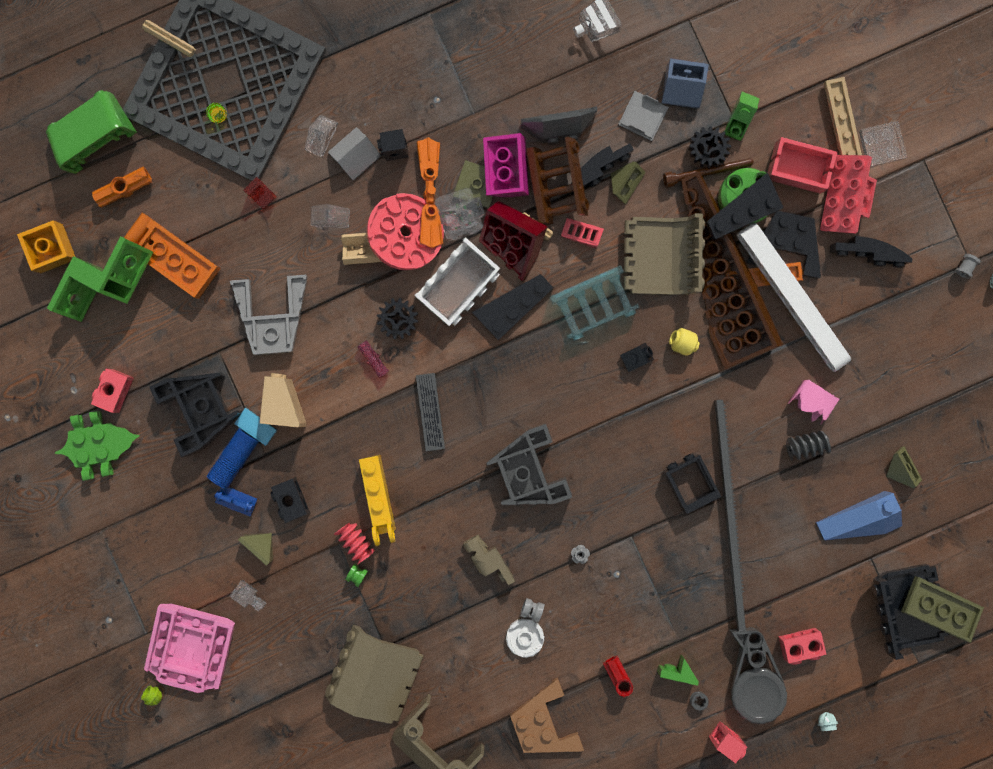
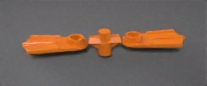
[416,137,443,248]

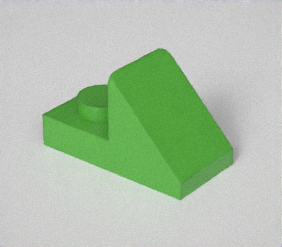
[657,655,699,686]

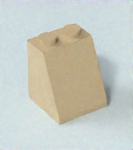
[260,373,306,427]

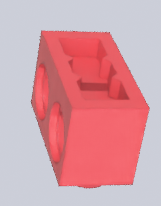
[778,628,827,665]
[709,722,747,763]

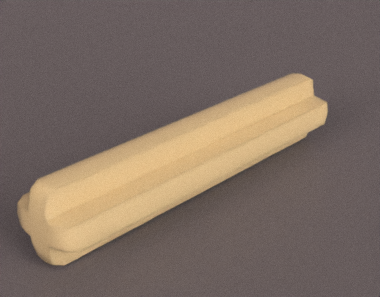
[142,20,196,57]

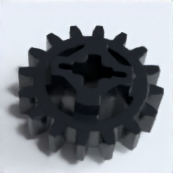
[688,126,731,169]
[377,298,419,340]

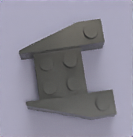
[487,423,572,505]

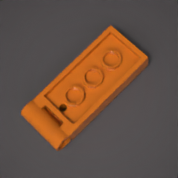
[124,212,221,299]

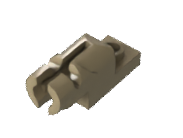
[463,534,515,586]

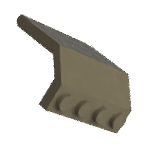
[624,213,705,295]
[325,625,424,724]

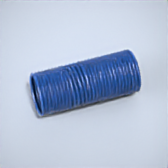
[207,428,259,489]

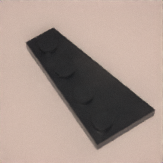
[705,173,784,240]

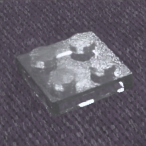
[859,121,907,167]

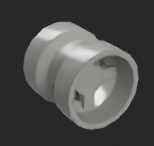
[520,598,545,622]

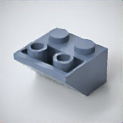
[661,59,709,109]

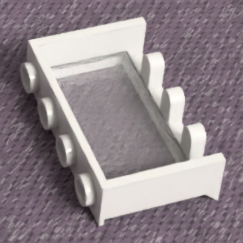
[414,237,500,327]

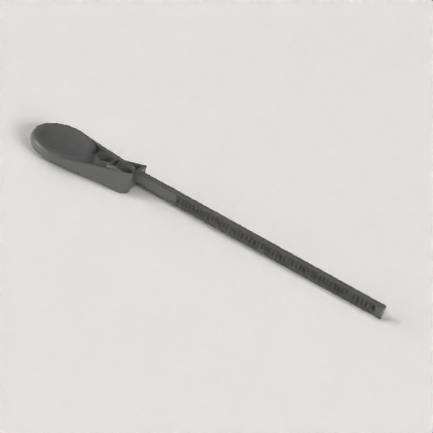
[714,400,787,724]

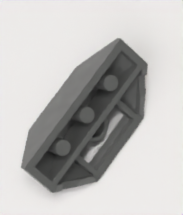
[521,107,598,145]

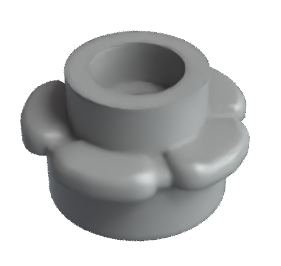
[571,545,590,564]

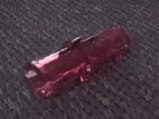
[357,340,389,378]

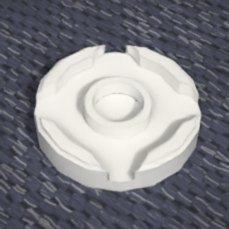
[506,618,544,658]

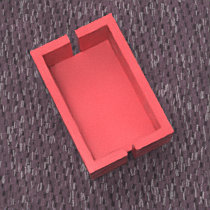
[767,137,837,194]

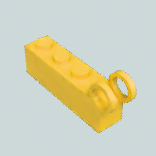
[359,455,396,546]

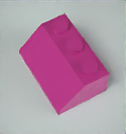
[483,133,529,197]

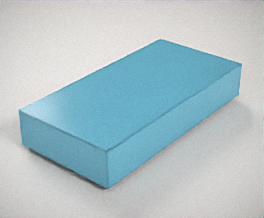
[234,408,277,446]

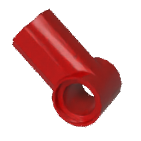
[603,656,633,697]

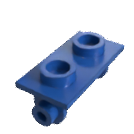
[214,487,257,517]

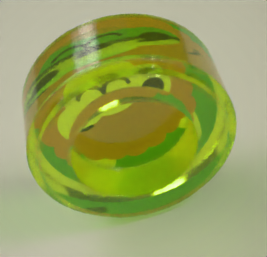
[206,103,227,123]

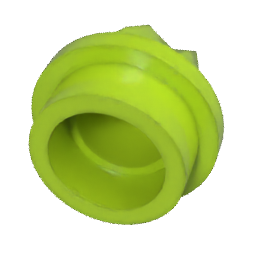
[141,686,162,706]

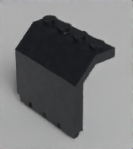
[872,564,950,660]

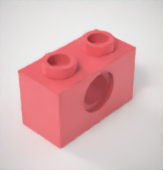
[91,368,134,413]

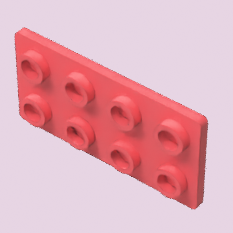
[820,155,877,234]

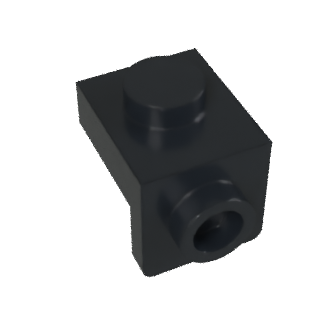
[620,343,654,372]

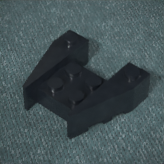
[149,373,242,457]

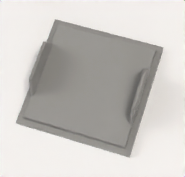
[618,91,669,141]

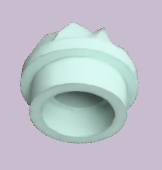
[818,712,838,731]

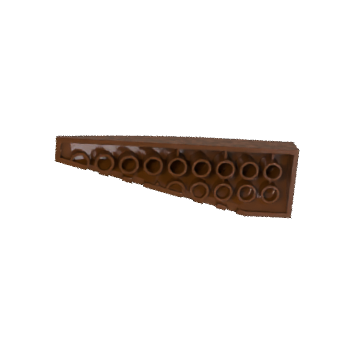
[681,171,783,370]

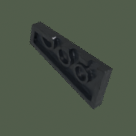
[472,274,554,340]

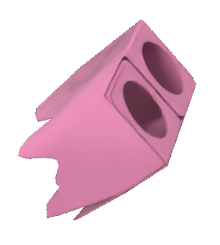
[787,380,839,425]

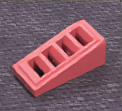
[561,218,604,249]

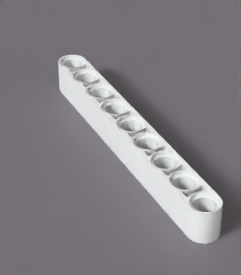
[737,222,851,372]

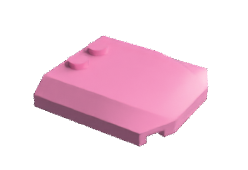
[144,604,235,693]

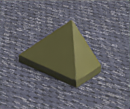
[610,161,646,204]
[886,446,922,488]
[238,533,273,566]

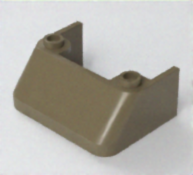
[392,693,484,769]

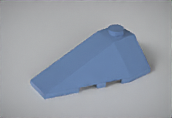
[816,491,902,540]

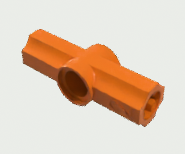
[92,167,152,208]

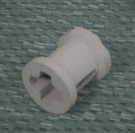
[955,254,981,279]

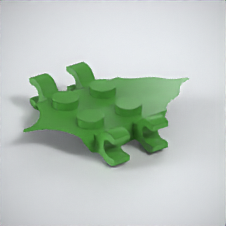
[55,411,139,481]

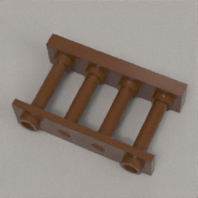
[526,137,589,226]

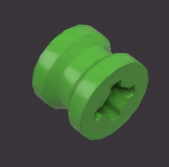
[345,563,368,587]

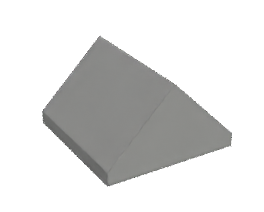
[328,127,381,181]

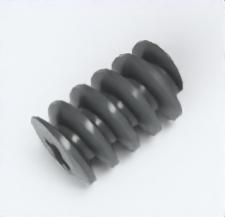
[786,431,831,461]

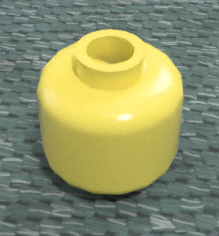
[669,328,699,356]

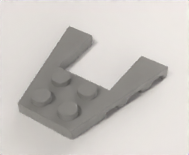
[230,275,308,355]

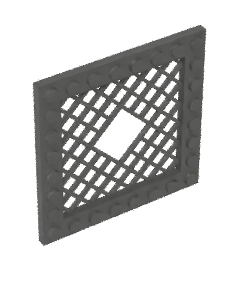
[123,0,326,184]

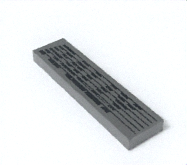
[416,373,445,451]

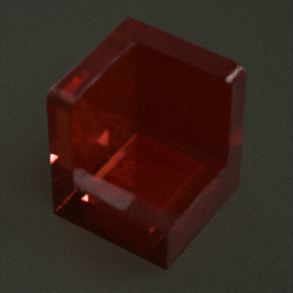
[243,177,277,209]

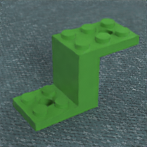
[47,236,153,322]

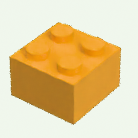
[17,220,75,273]

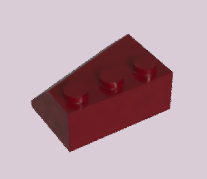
[479,201,547,282]

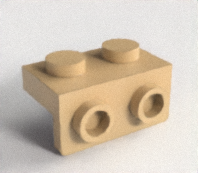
[341,233,382,265]

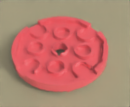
[367,193,444,270]

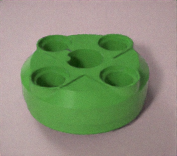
[718,168,768,225]

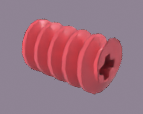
[334,522,375,564]

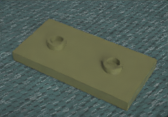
[901,576,984,643]

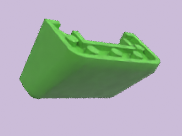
[46,90,137,174]

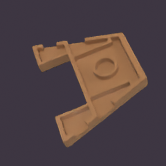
[510,678,584,753]

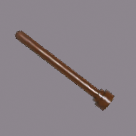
[663,158,753,188]

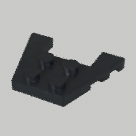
[746,211,821,279]

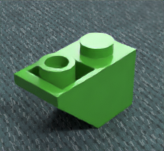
[724,92,759,141]

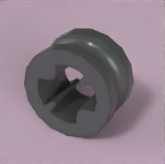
[690,691,709,711]

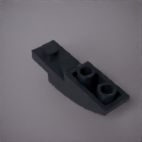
[567,143,634,197]
[830,236,912,268]

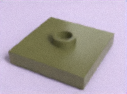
[453,160,493,209]

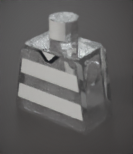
[573,0,622,42]

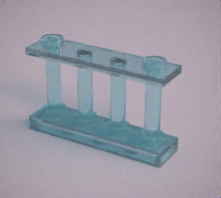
[549,265,639,341]

